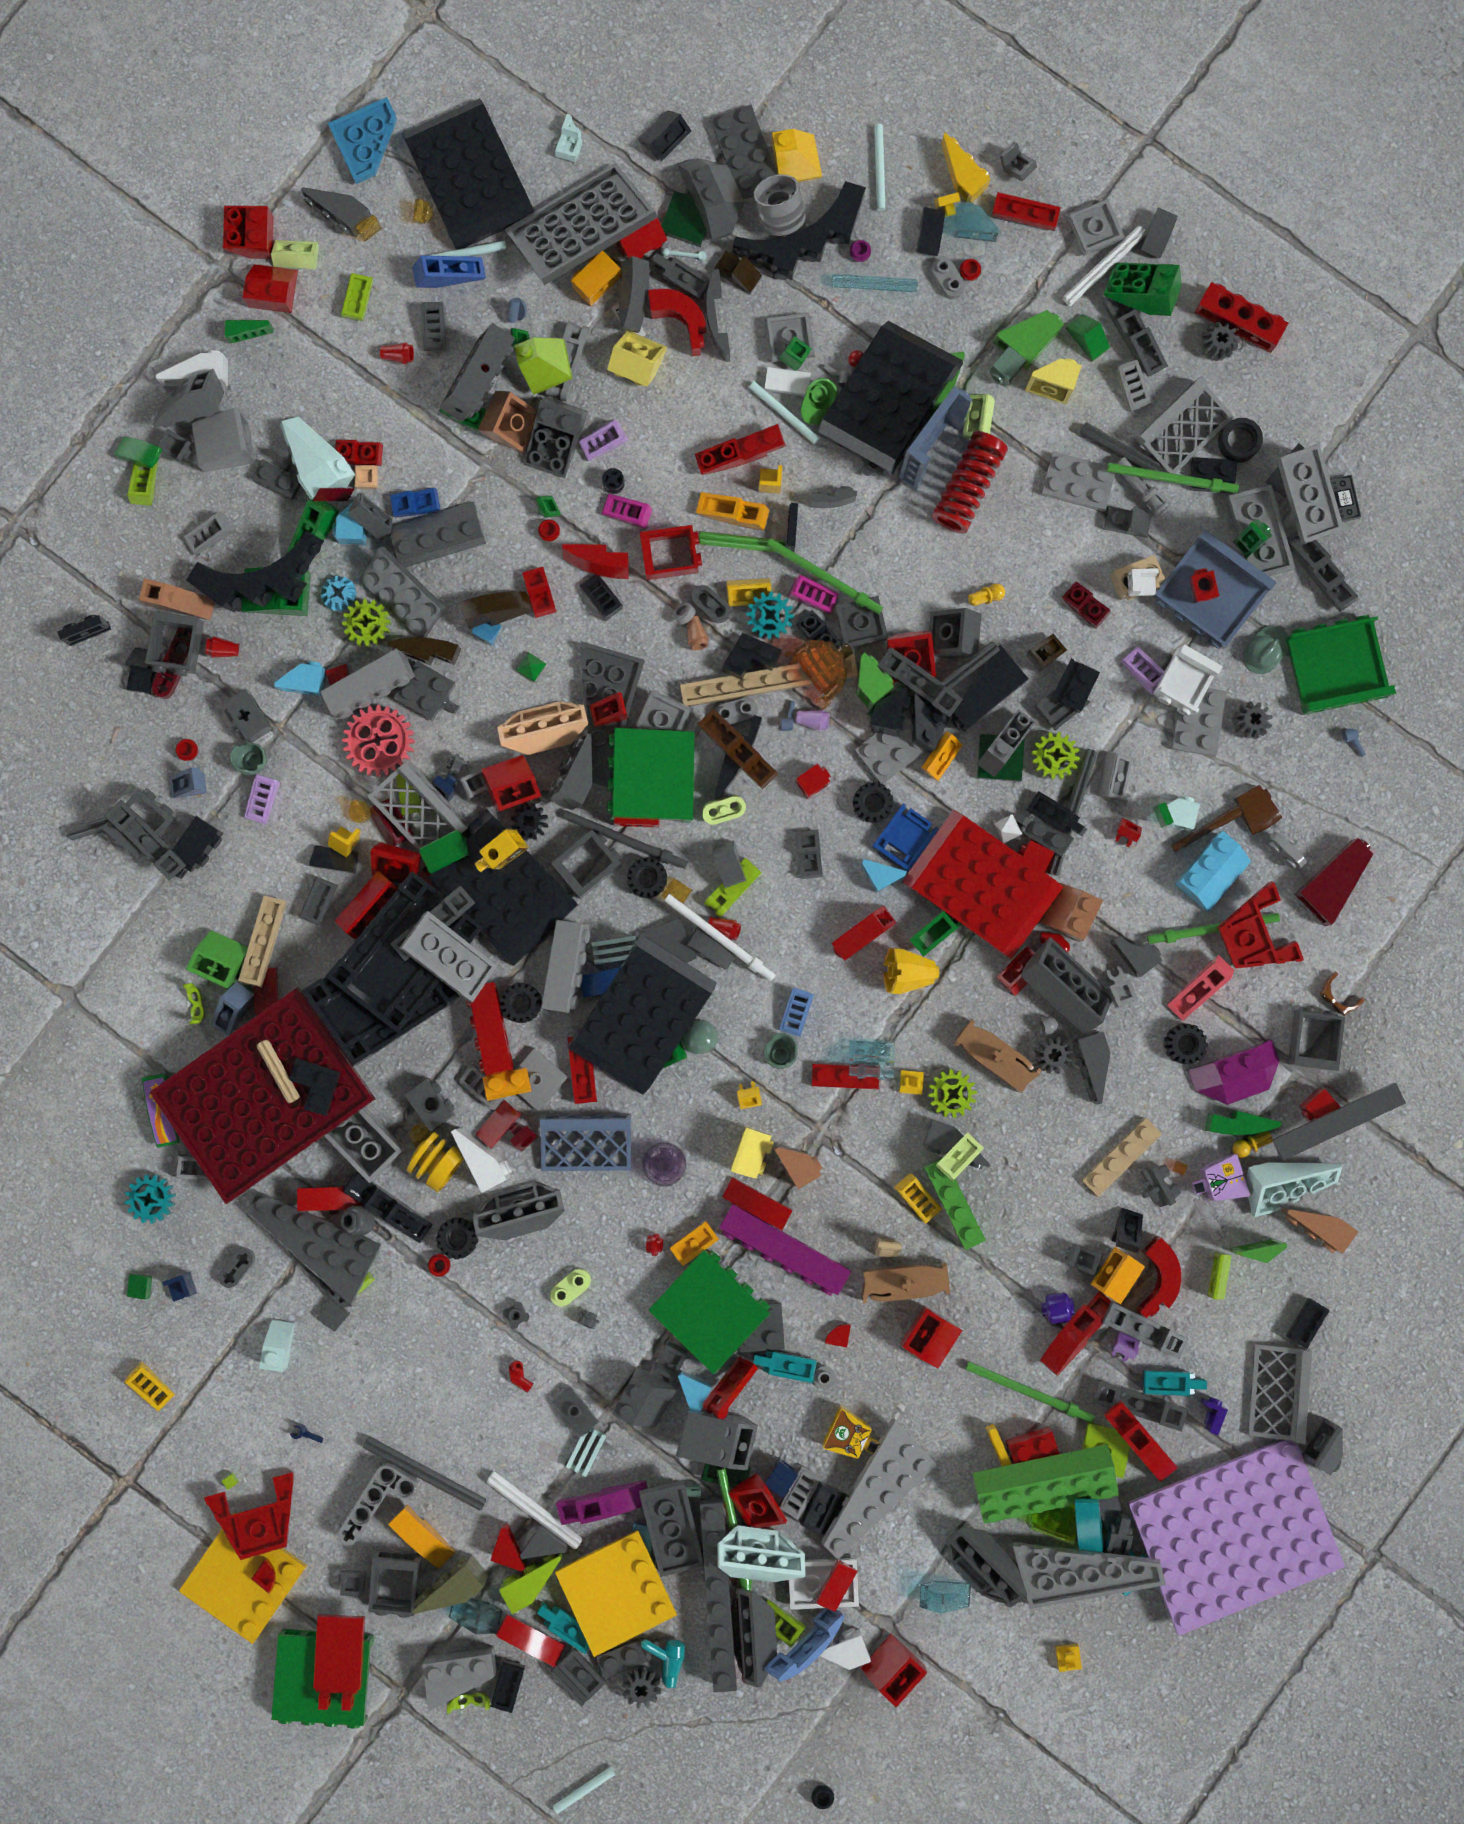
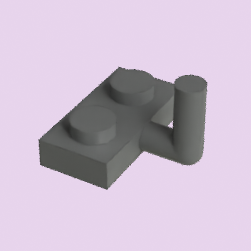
[252,448,301,500]

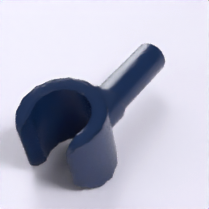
[290,1424,324,1443]

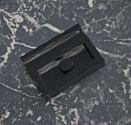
[1190,457,1237,494]
[57,614,112,646]
[1051,658,1100,713]
[800,1481,849,1535]

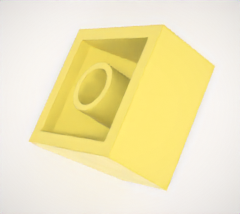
[607,330,667,387]
[1025,358,1082,404]
[731,1127,774,1179]

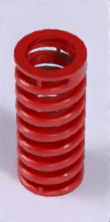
[932,431,1008,534]

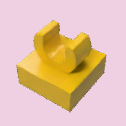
[933,192,961,217]
[899,1070,924,1095]
[737,1081,762,1110]
[1055,1643,1082,1672]

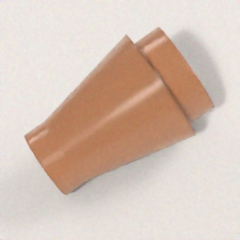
[687,616,709,651]

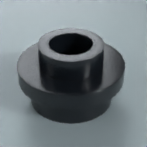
[811,1785,834,1809]

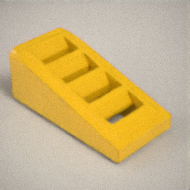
[894,1173,942,1224]
[125,1361,175,1412]

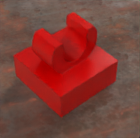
[1115,817,1142,847]

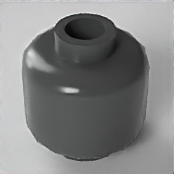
[341,1206,375,1236]

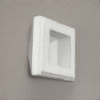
[994,814,1022,843]

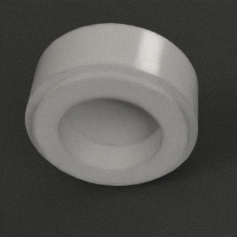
[673,602,695,625]

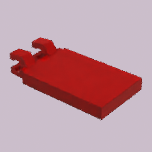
[313,1614,365,1711]

